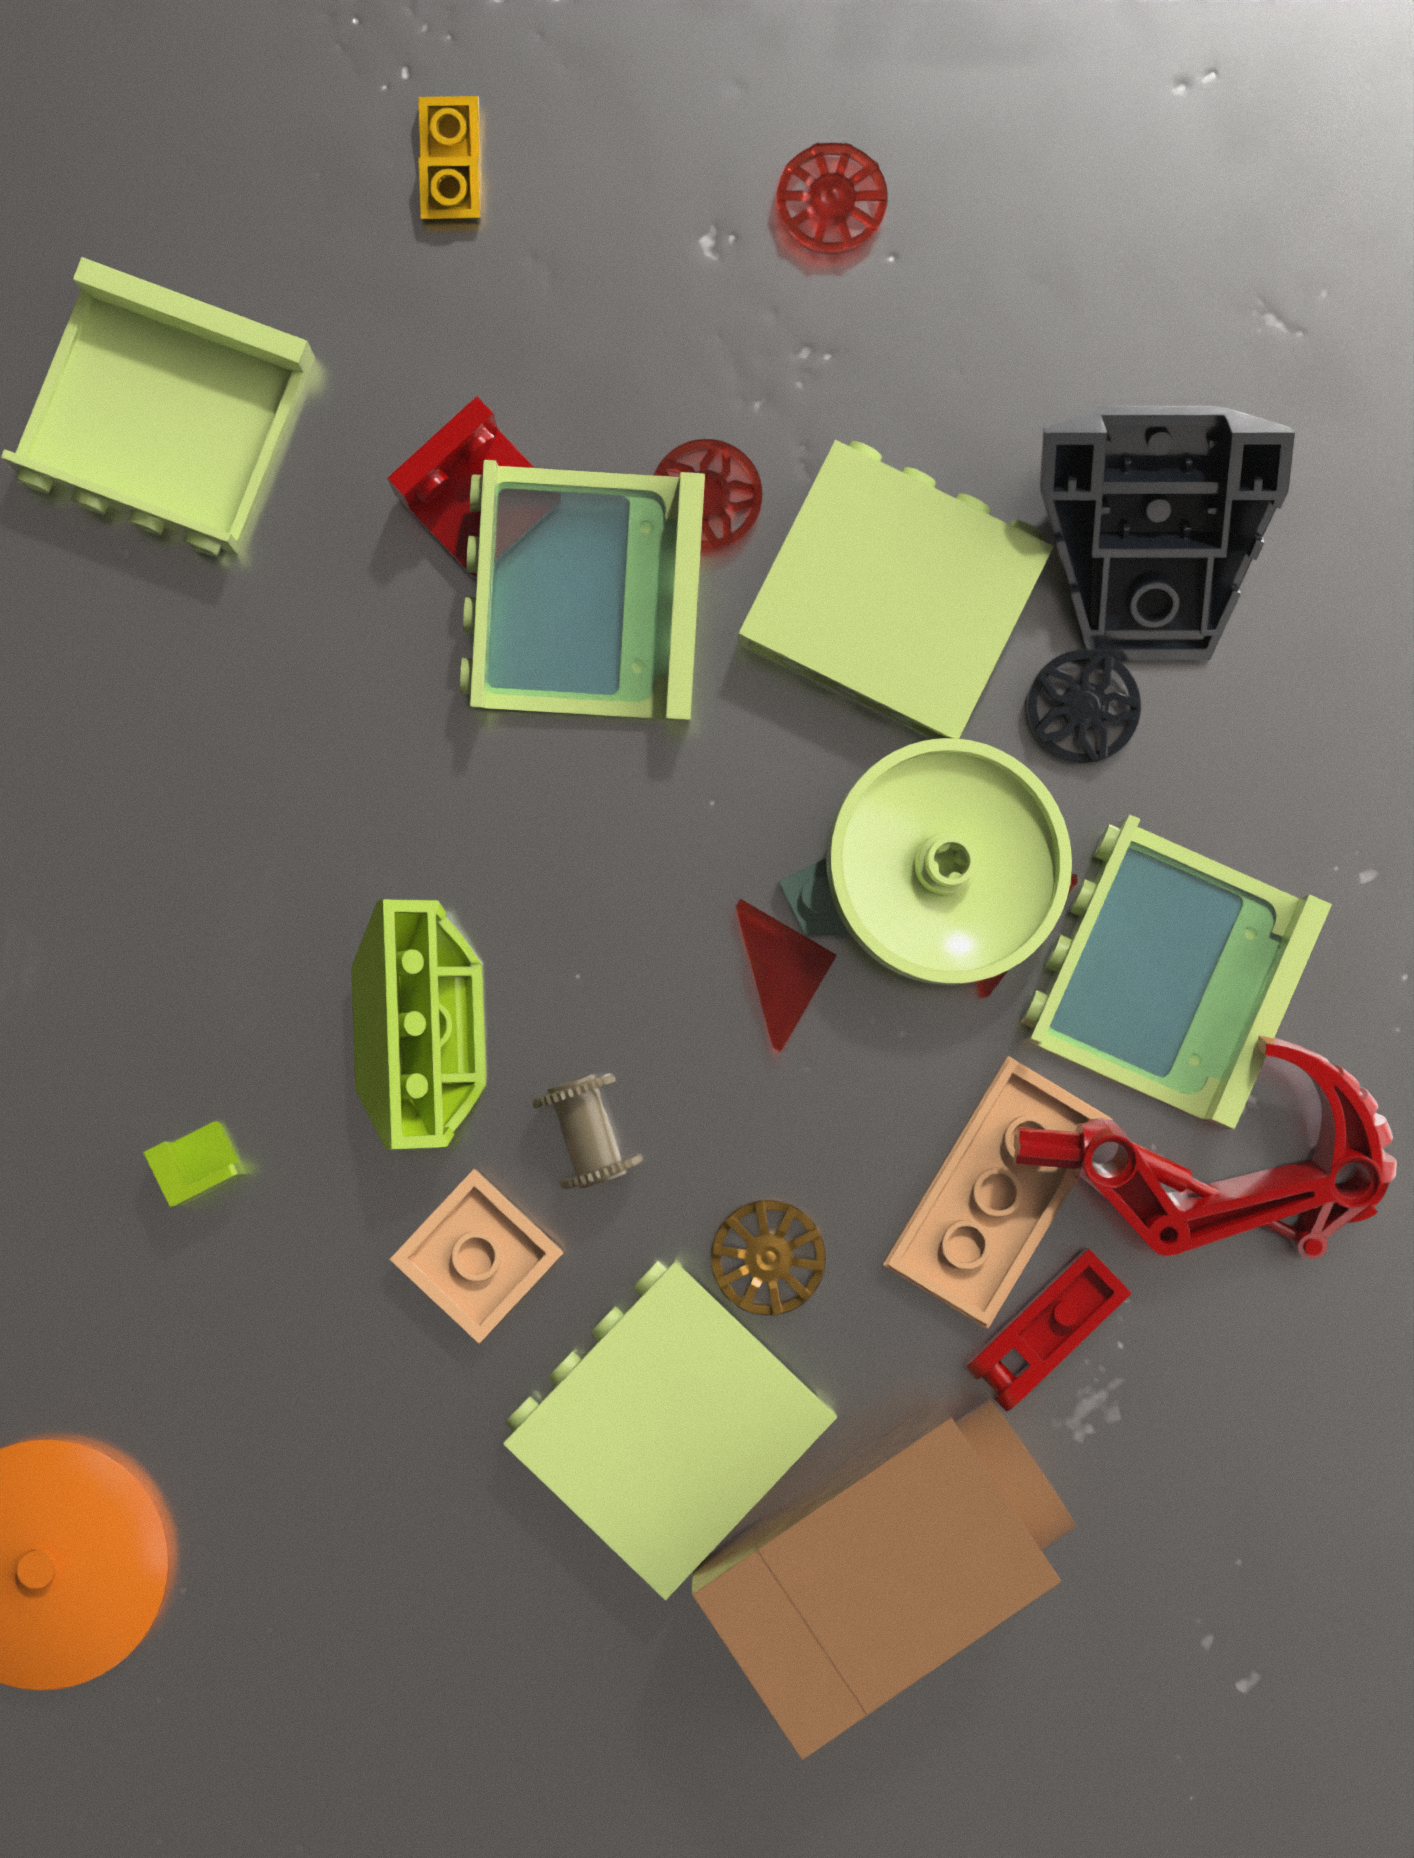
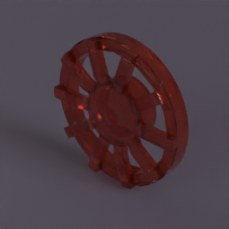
[776,142,888,255]

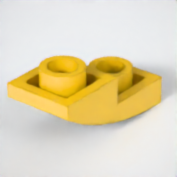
[418,96,481,219]

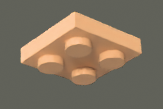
[389,1169,564,1344]

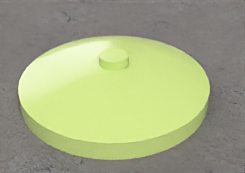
[826,738,1072,985]

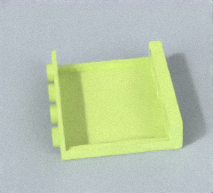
[1,257,315,556]
[738,440,1054,739]
[503,1259,837,1601]

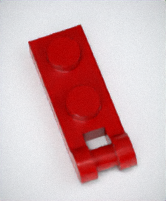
[964,1248,1132,1412]

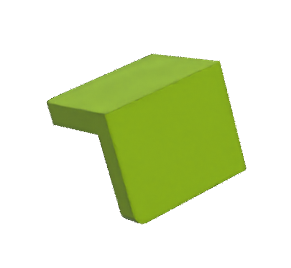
[143,1121,247,1208]

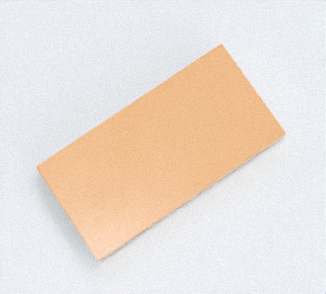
[881,1056,1113,1329]

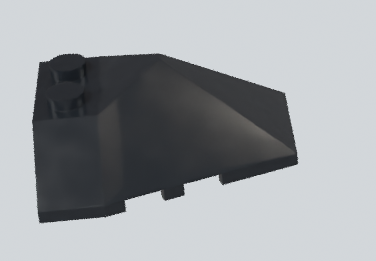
[1040,406,1295,660]

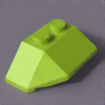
[351,899,486,1150]

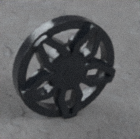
[1027,649,1141,763]

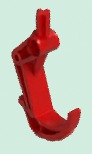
[1013,1036,1397,1260]

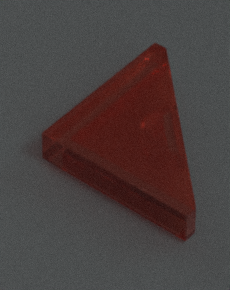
[736,899,837,1052]

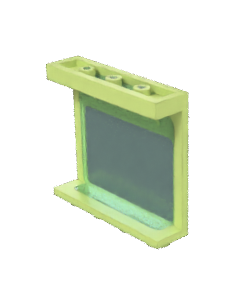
[460,460,705,721]
[1021,814,1332,1130]

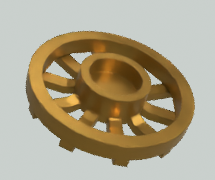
[711,1200,826,1316]

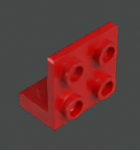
[387,396,561,579]

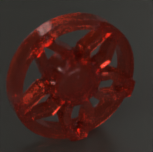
[653,439,763,552]

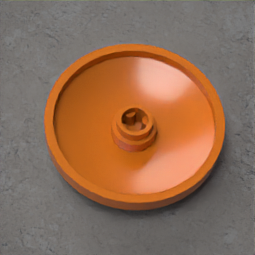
[0,1437,172,1691]

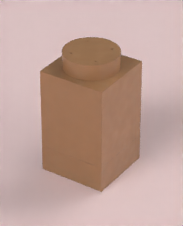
[692,1399,1077,1760]

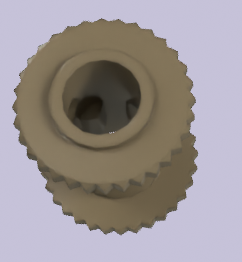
[532,1073,642,1189]

